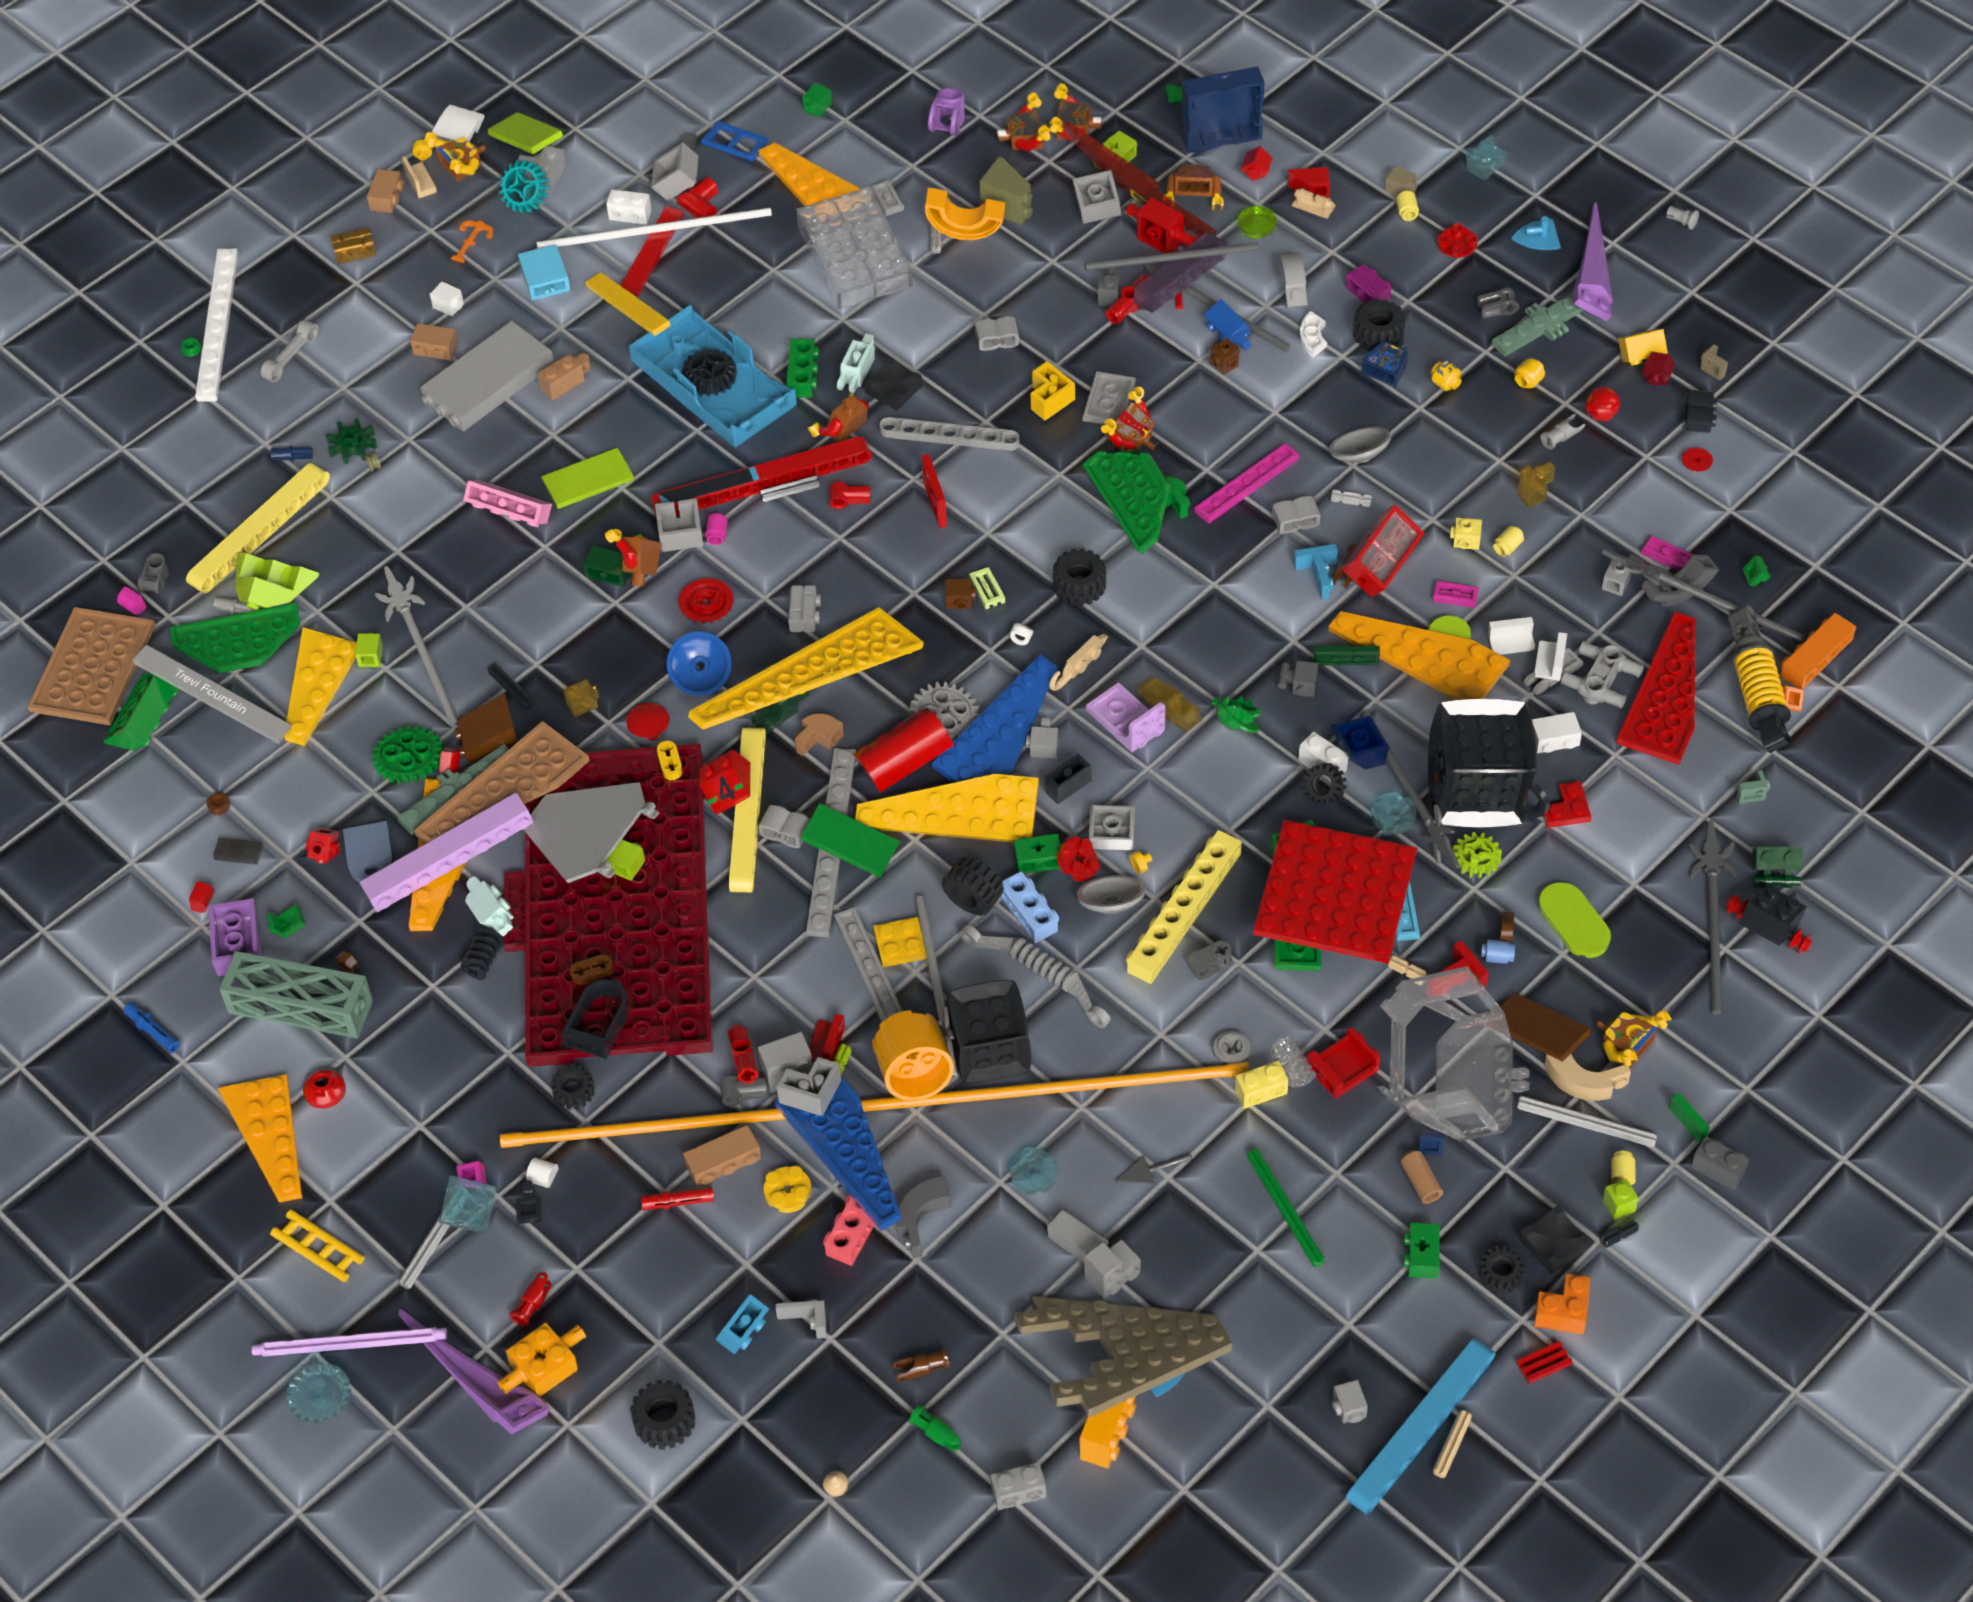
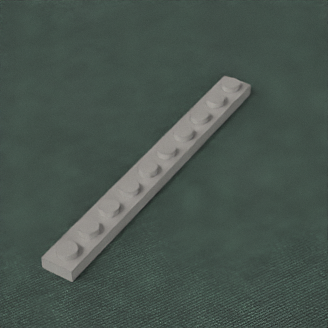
[806,748,856,937]

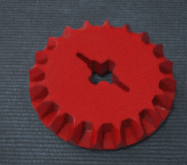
[678,578,734,624]

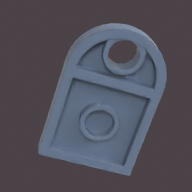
[343,821,393,882]

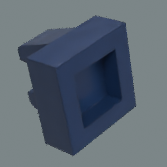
[1419,1126,1445,1156]

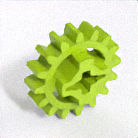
[1453,832,1502,878]

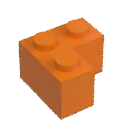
[1534,1274,1591,1334]

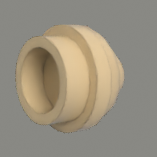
[823,1471,848,1496]

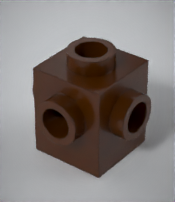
[1210,338,1240,375]

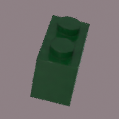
[583,545,631,587]

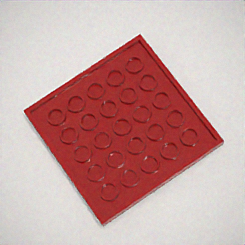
[1253,820,1417,964]

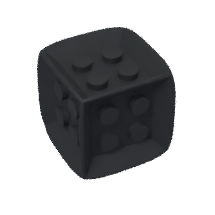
[947,980,1031,1083]

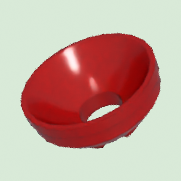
[303,1069,346,1109]

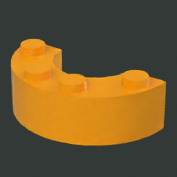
[925,187,1006,240]

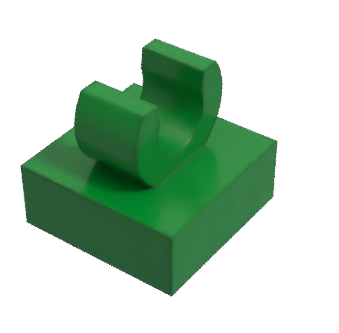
[1742,556,1771,587]

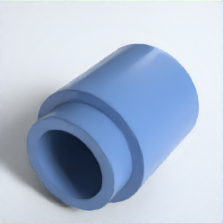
[1481,939,1515,964]

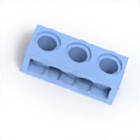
[1000,871,1059,943]

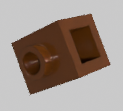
[946,579,976,610]

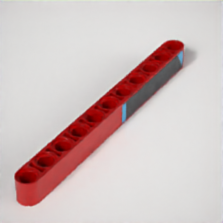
[650,437,872,517]

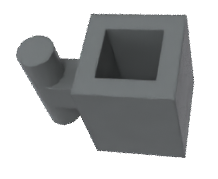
[1098,268,1120,306]
[1278,661,1318,697]

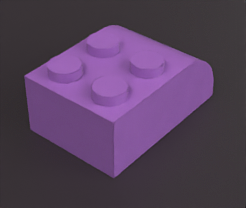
[209,898,262,976]

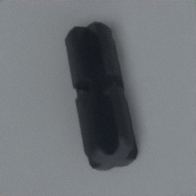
[1599,1218,1639,1248]

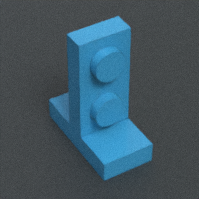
[1293,544,1338,600]

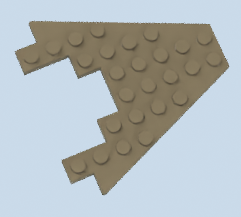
[1014,1296,1232,1417]

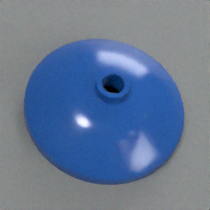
[667,631,732,696]

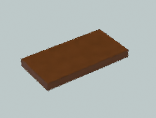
[1486,993,1591,1062]

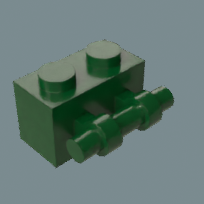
[1752,847,1803,888]

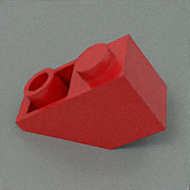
[1288,167,1330,198]

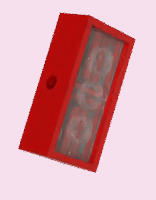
[1341,504,1425,598]

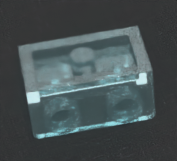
[1466,135,1509,180]

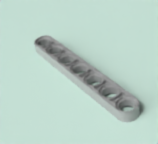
[880,417,1019,451]

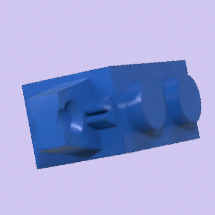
[1203,299,1252,351]

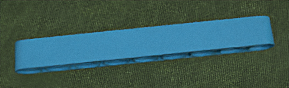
[1346,1338,1496,1515]

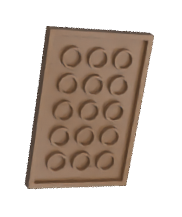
[28,607,156,725]

